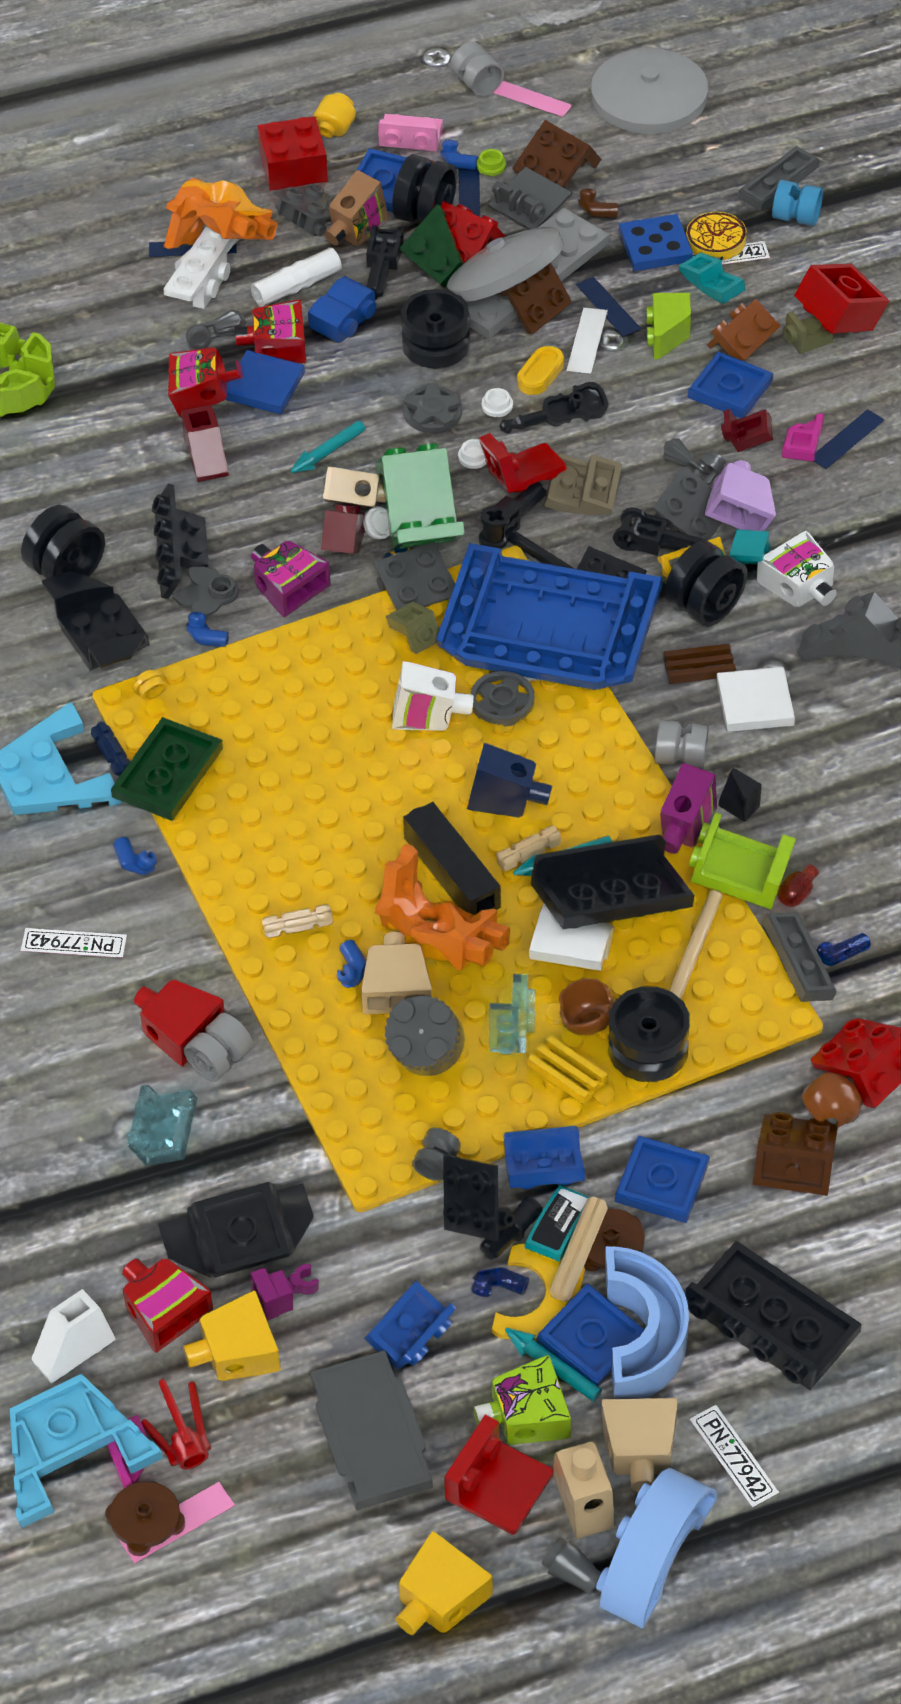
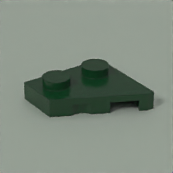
[399,204,464,288]

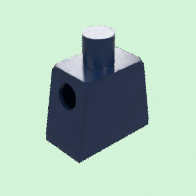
[467,743,552,818]

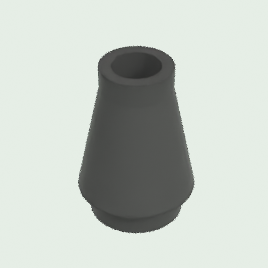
[542,1537,601,1595]

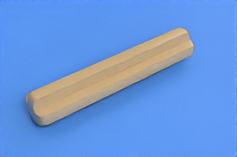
[550,1196,608,1302]

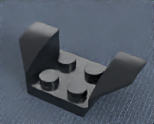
[42,571,150,671]
[158,1182,314,1278]

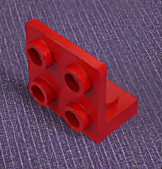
[479,433,567,493]
[444,1415,553,1535]

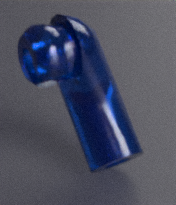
[816,933,871,966]
[471,1267,530,1297]

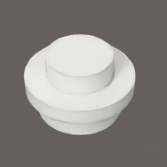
[481,388,513,417]
[458,439,486,469]
[363,507,390,540]

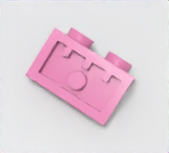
[378,114,443,152]

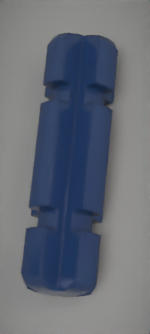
[91,722,130,777]

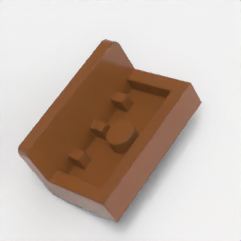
[707,298,781,361]

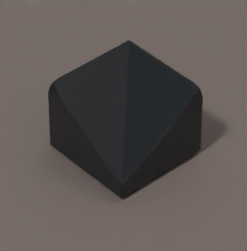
[719,768,762,822]

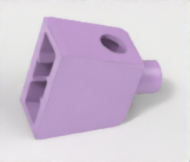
[705,460,776,531]

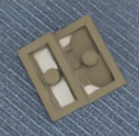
[544,453,622,515]

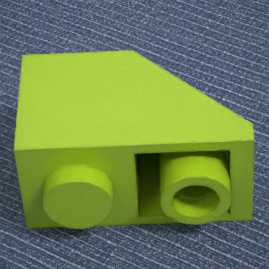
[646,293,691,359]

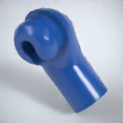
[440,139,478,171]
[186,612,229,647]
[337,940,367,988]

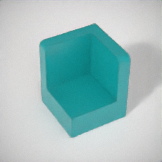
[729,529,771,564]

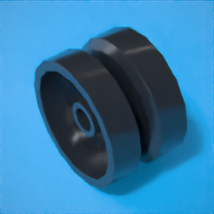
[392,154,457,224]
[401,289,470,369]
[21,504,105,579]
[664,540,748,627]
[608,986,690,1082]

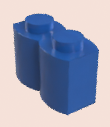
[308,276,377,343]

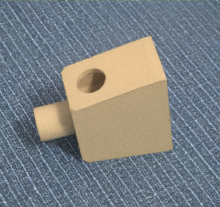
[323,466,385,508]
[362,931,432,1014]
[601,1398,678,1492]
[553,1442,615,1539]

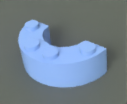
[605,1246,689,1399]
[596,1468,717,1629]

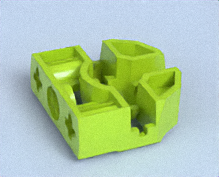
[0,323,56,417]

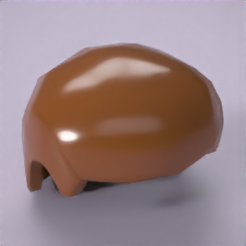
[559,978,614,1035]
[802,1072,862,1127]

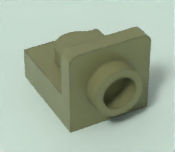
[783,311,833,354]
[386,601,439,654]

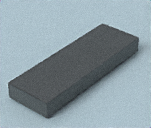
[738,146,819,212]
[762,912,837,1002]

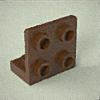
[513,120,602,188]
[495,262,571,334]
[753,1112,838,1196]

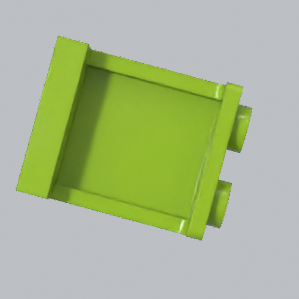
[688,812,796,909]

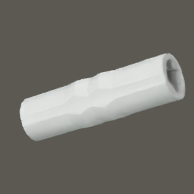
[250,247,342,307]

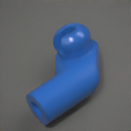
[113,837,157,875]

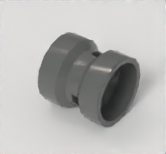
[412,1128,461,1181]

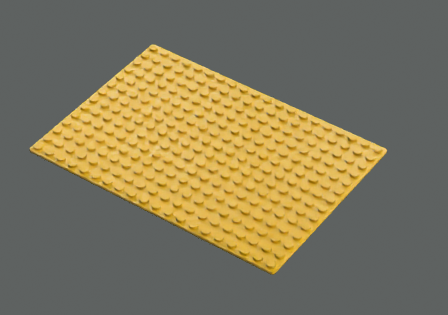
[92,546,823,1213]

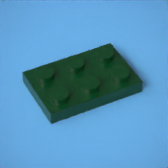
[111,717,223,821]

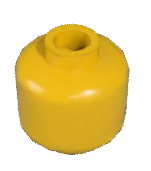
[313,92,356,138]

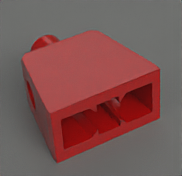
[134,980,225,1067]

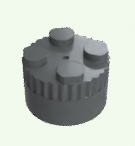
[384,995,465,1076]

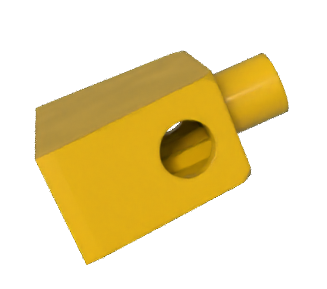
[183,1291,281,1381]
[395,1531,493,1635]

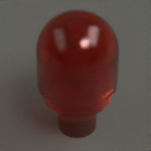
[777,864,819,907]

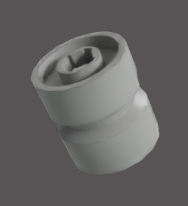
[451,42,504,96]
[655,720,709,769]
[184,1013,253,1082]

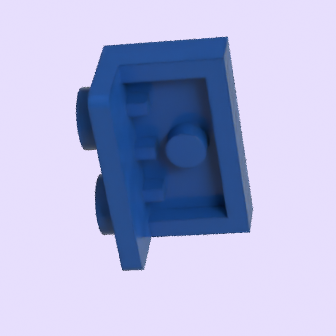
[504,1126,585,1189]
[364,1281,456,1370]

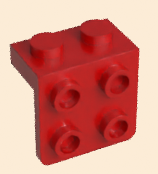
[441,201,505,263]
[811,1018,901,1108]

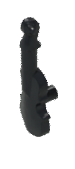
[499,382,608,434]

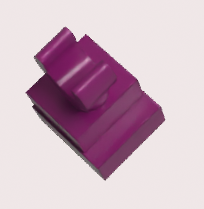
[250,1264,319,1321]

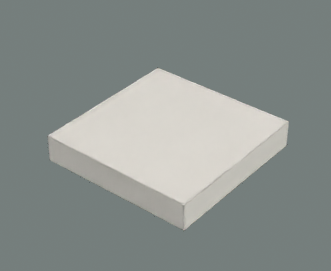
[716,667,795,732]

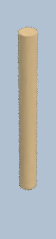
[669,890,723,999]

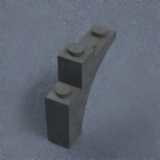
[797,592,901,669]

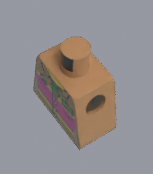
[324,170,389,245]

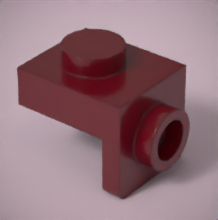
[721,409,773,452]

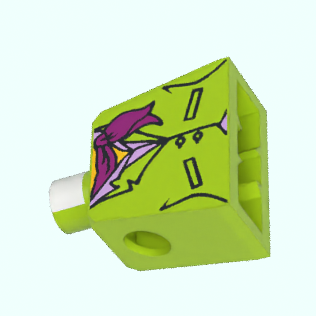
[473,1355,571,1445]

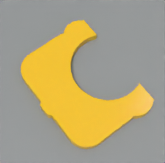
[492,1244,585,1342]

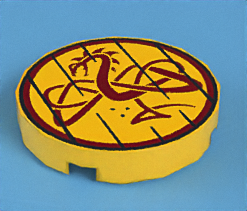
[686,212,747,260]

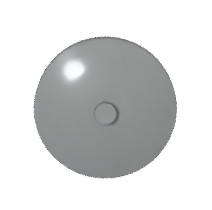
[591,48,708,134]
[447,226,564,302]

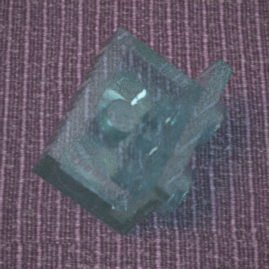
[489,974,535,1054]
[128,1085,198,1166]

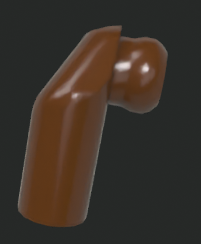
[578,188,618,218]

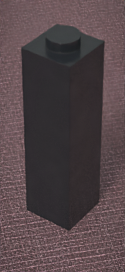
[403,802,501,915]

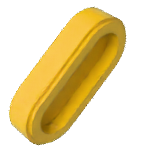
[517,346,564,395]

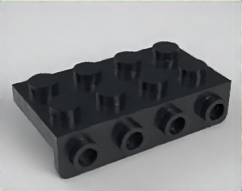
[531,835,695,930]
[685,1241,862,1390]

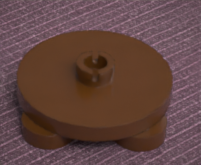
[584,1209,645,1271]
[105,1481,185,1556]

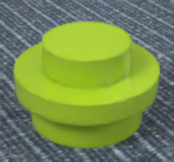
[477,149,506,176]

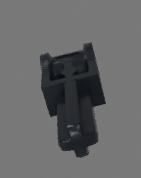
[366,225,404,300]
[479,482,547,549]
[613,507,707,556]

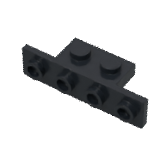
[152,483,209,599]

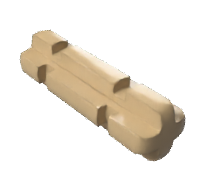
[496,826,561,871]
[262,904,333,938]

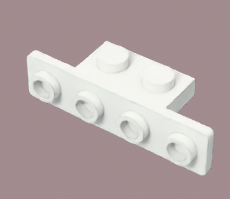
[164,226,234,309]

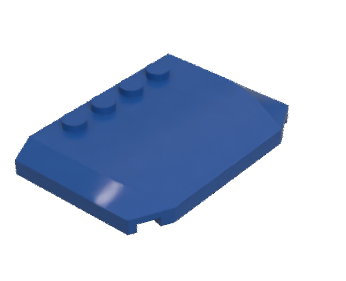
[436,543,663,690]

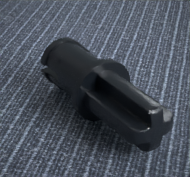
[480,1197,543,1260]

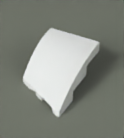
[529,904,614,971]

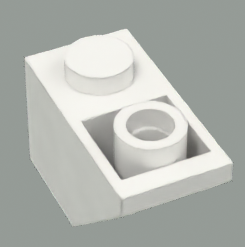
[31,1289,116,1384]

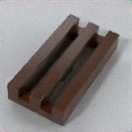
[663,643,736,684]

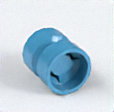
[772,180,823,227]

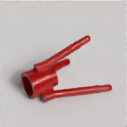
[141,1379,211,1470]

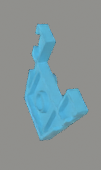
[0,702,122,815]
[10,1374,163,1528]

